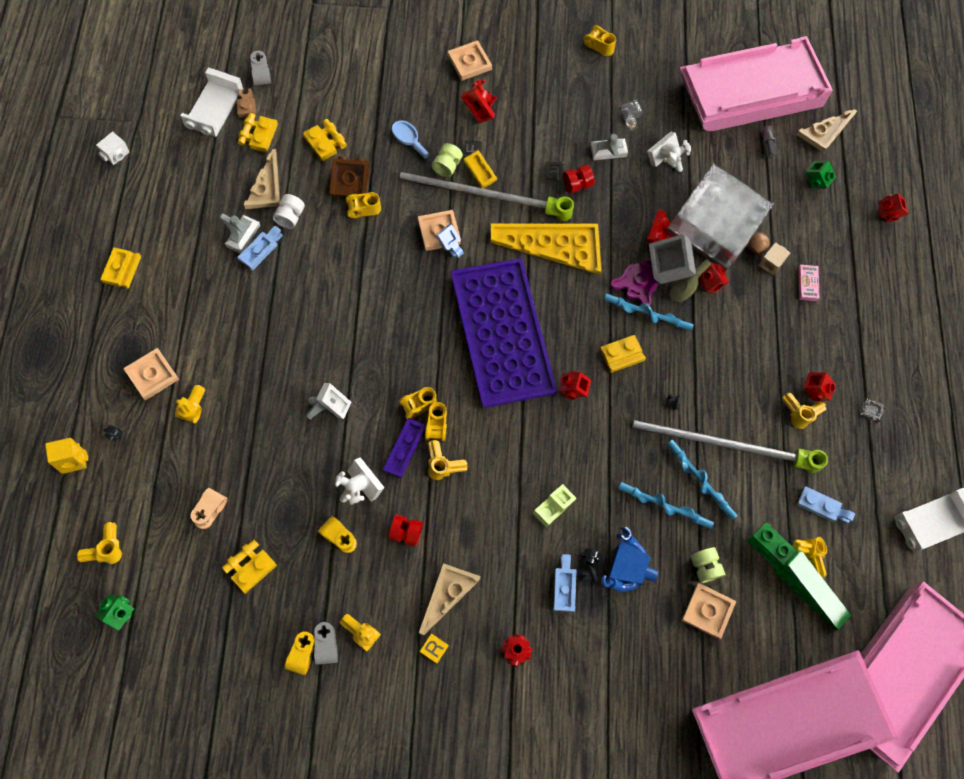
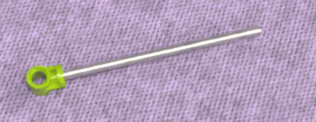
[400,172,574,221]
[633,420,828,473]

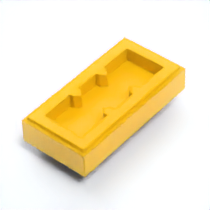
[463,150,497,189]

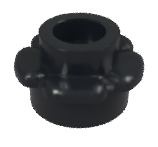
[103,424,123,441]
[581,548,601,565]

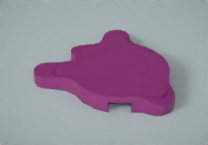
[610,259,659,306]

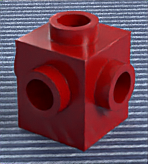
[877,193,909,222]
[699,263,730,293]
[558,371,591,400]
[803,372,836,402]
[501,634,532,667]

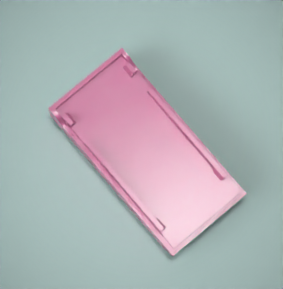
[680,36,833,131]
[861,582,964,773]
[692,650,899,779]

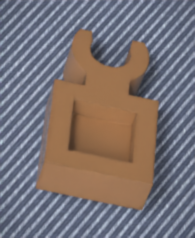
[237,88,256,118]

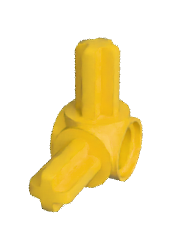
[175,385,205,423]
[782,393,826,429]
[428,440,467,480]
[77,522,122,564]
[792,537,827,578]
[340,614,381,652]

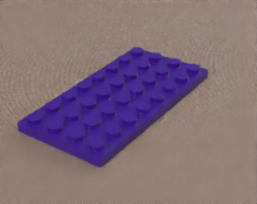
[451,258,558,409]

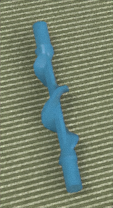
[604,293,694,331]
[667,440,738,520]
[619,482,714,529]

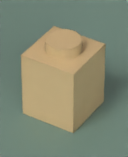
[758,242,790,275]

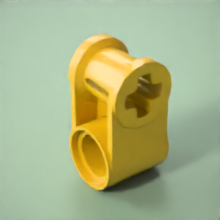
[583,25,616,56]
[346,192,381,218]
[398,387,437,419]
[426,402,447,441]
[318,516,357,553]
[284,632,315,676]

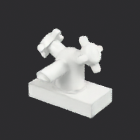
[647,132,691,172]
[335,458,384,505]

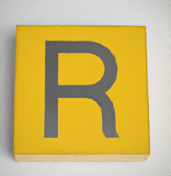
[420,634,449,664]

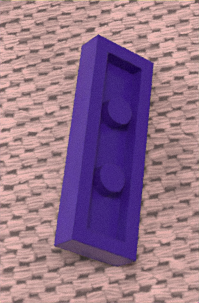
[383,418,426,479]

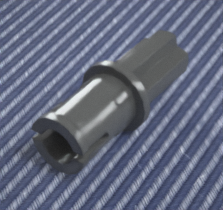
[761,126,777,159]

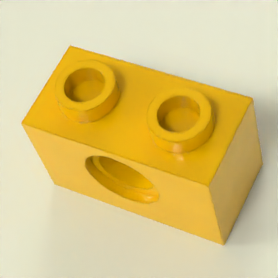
[46,438,88,474]

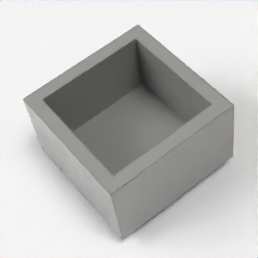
[649,234,696,284]

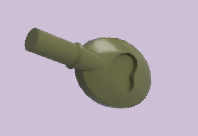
[669,259,711,302]

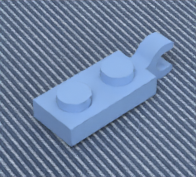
[238,226,283,271]
[797,486,855,523]
[553,554,576,612]

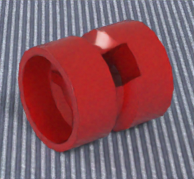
[563,164,595,194]
[388,514,423,547]

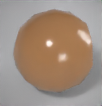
[747,232,770,255]

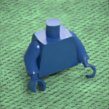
[601,527,658,592]

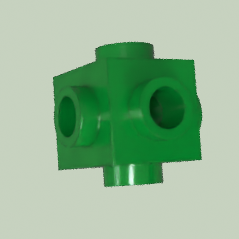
[805,160,836,189]
[95,594,134,631]

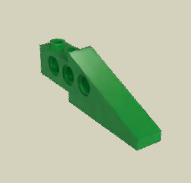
[746,522,851,631]

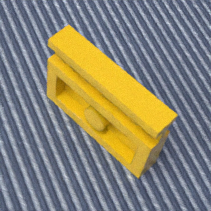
[100,248,141,289]
[600,335,646,373]

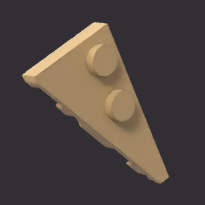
[796,109,857,153]
[244,149,280,209]
[419,563,481,635]

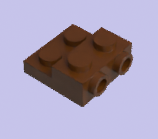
[330,156,370,197]

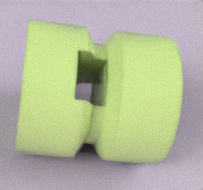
[432,143,463,178]
[690,547,726,583]

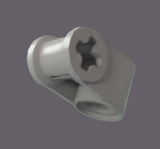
[250,51,271,86]
[314,622,338,665]

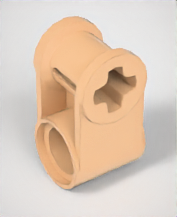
[191,488,227,529]

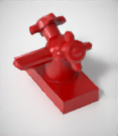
[461,80,497,124]

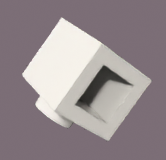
[96,132,129,165]

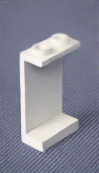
[180,67,243,137]
[894,488,964,553]

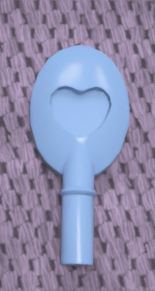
[392,121,429,159]

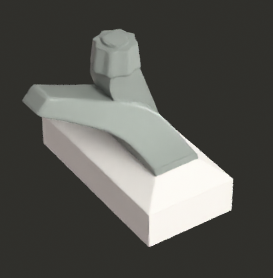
[590,134,628,160]
[219,213,260,254]
[306,383,351,419]

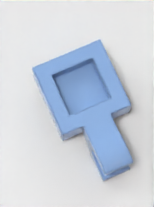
[435,224,463,257]

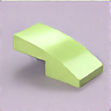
[532,484,576,527]

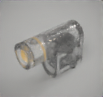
[619,101,644,131]

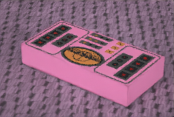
[798,265,820,301]

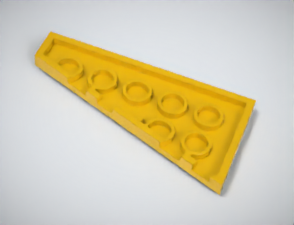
[490,224,601,275]

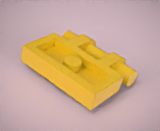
[238,113,278,152]
[303,119,347,161]
[222,540,277,594]

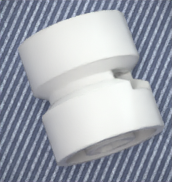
[273,194,305,229]

